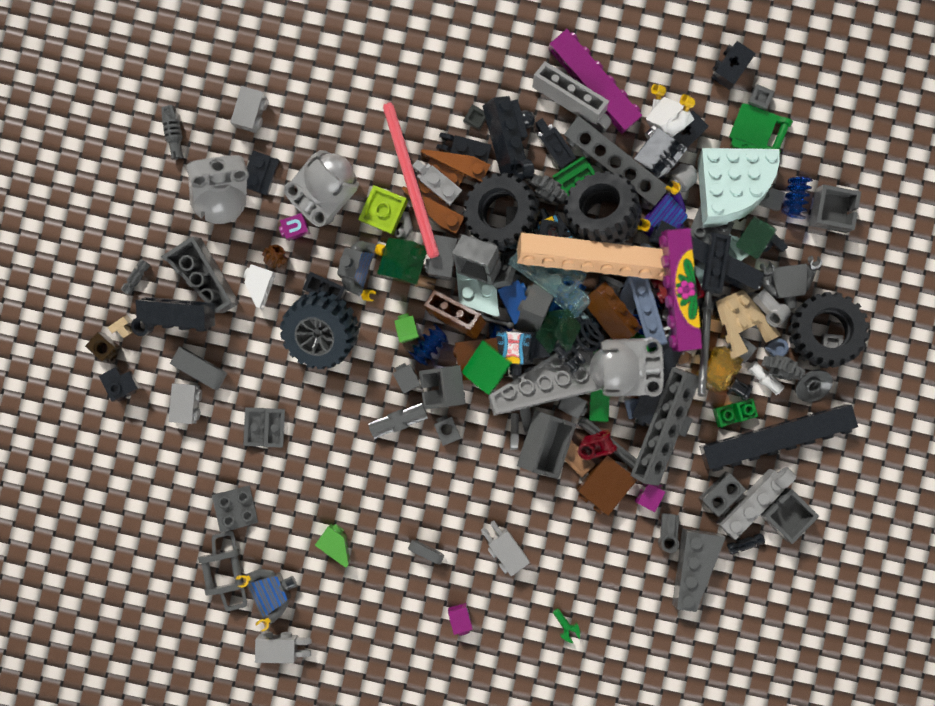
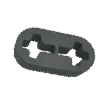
[408,539,445,564]

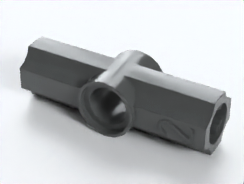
[368,403,428,439]

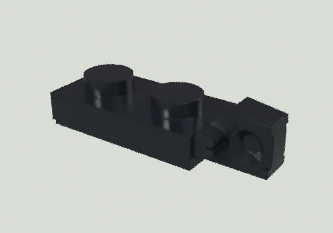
[535,118,576,170]

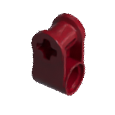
[578,430,617,460]

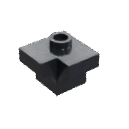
[99,367,140,402]

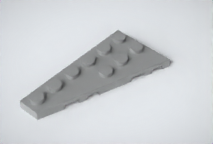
[488,343,602,416]

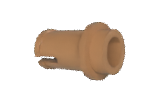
[414,273,437,291]

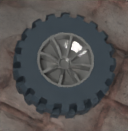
[280,291,359,369]

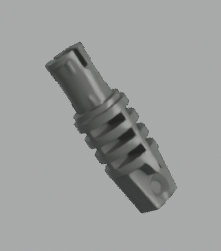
[161,105,184,160]

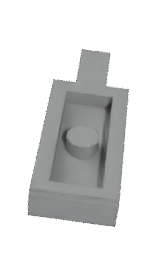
[412,160,462,206]

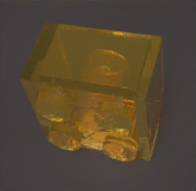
[695,346,743,392]

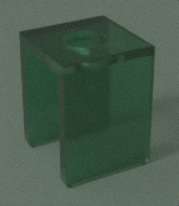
[736,216,777,259]
[536,308,581,353]

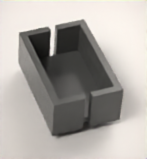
[517,410,576,479]

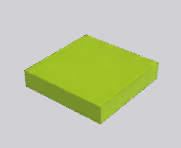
[358,185,409,235]

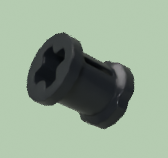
[727,376,753,400]

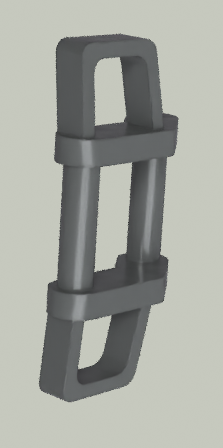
[198,531,247,611]

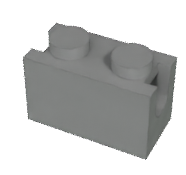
[230,86,268,133]
[168,383,202,424]

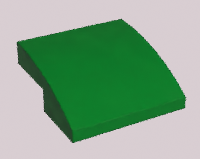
[462,340,513,395]

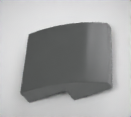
[243,407,285,448]

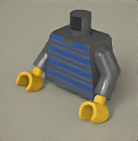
[337,241,386,301]
[236,569,297,632]

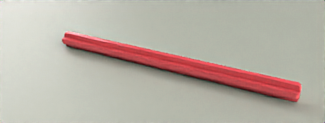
[383,102,439,259]

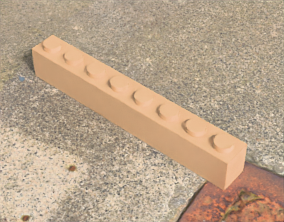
[517,233,665,281]

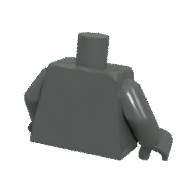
[759,256,822,309]

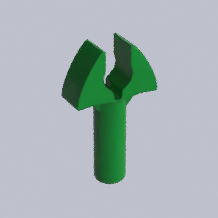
[553,609,580,643]

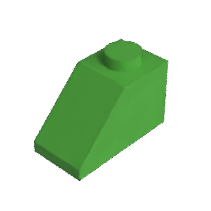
[394,313,420,343]
[315,524,350,568]

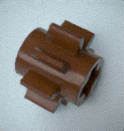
[262,245,287,268]

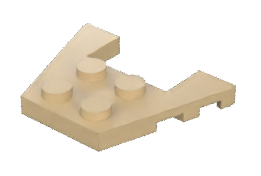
[716,290,781,359]

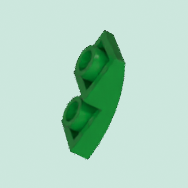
[713,398,758,427]

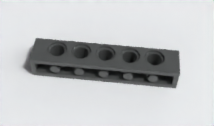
[564,116,667,206]
[630,367,699,486]

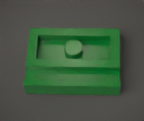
[552,156,595,196]

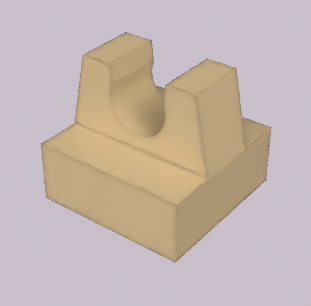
[107,315,132,338]

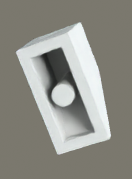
[244,264,276,309]

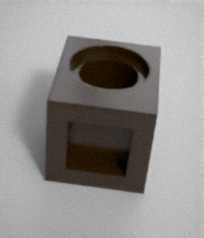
[85,332,121,362]

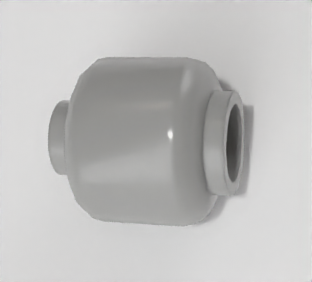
[668,164,697,192]

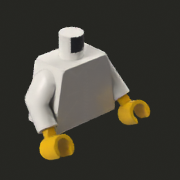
[645,84,695,139]

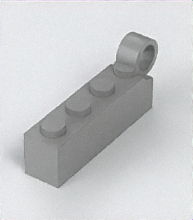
[532,61,611,133]
[716,467,796,540]

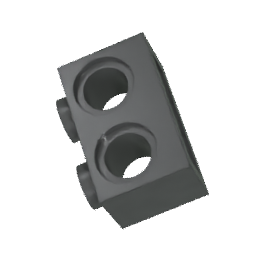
[698,471,746,517]

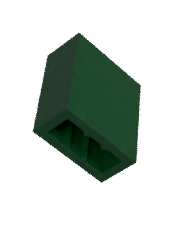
[377,238,427,285]

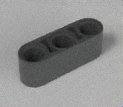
[170,346,228,390]

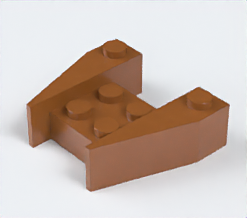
[402,149,490,237]

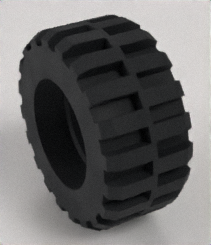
[563,171,642,243]
[463,172,541,251]
[788,292,870,369]

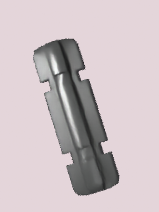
[121,260,150,295]

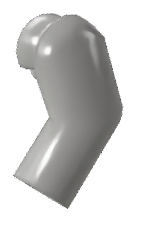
[395,212,413,240]

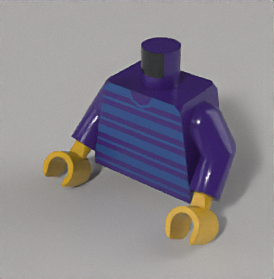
[636,180,688,238]

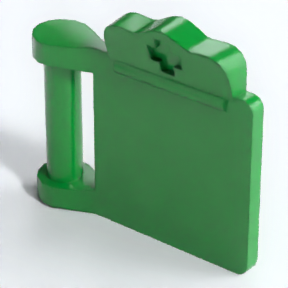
[729,103,793,153]

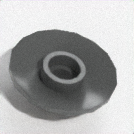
[795,369,833,402]

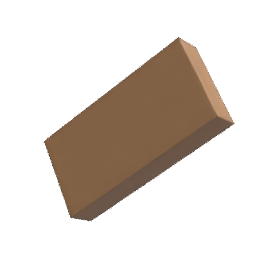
[565,440,596,478]

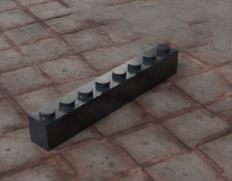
[699,404,858,472]

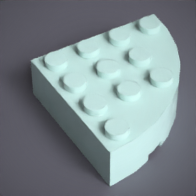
[697,148,780,228]

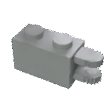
[481,521,530,576]
[255,632,311,663]

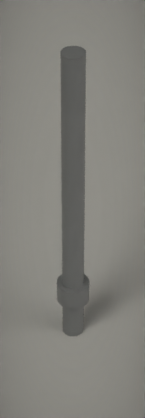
[697,291,714,397]

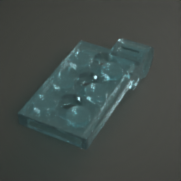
[508,252,590,318]

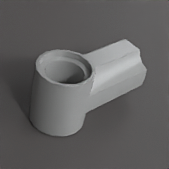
[752,288,791,327]

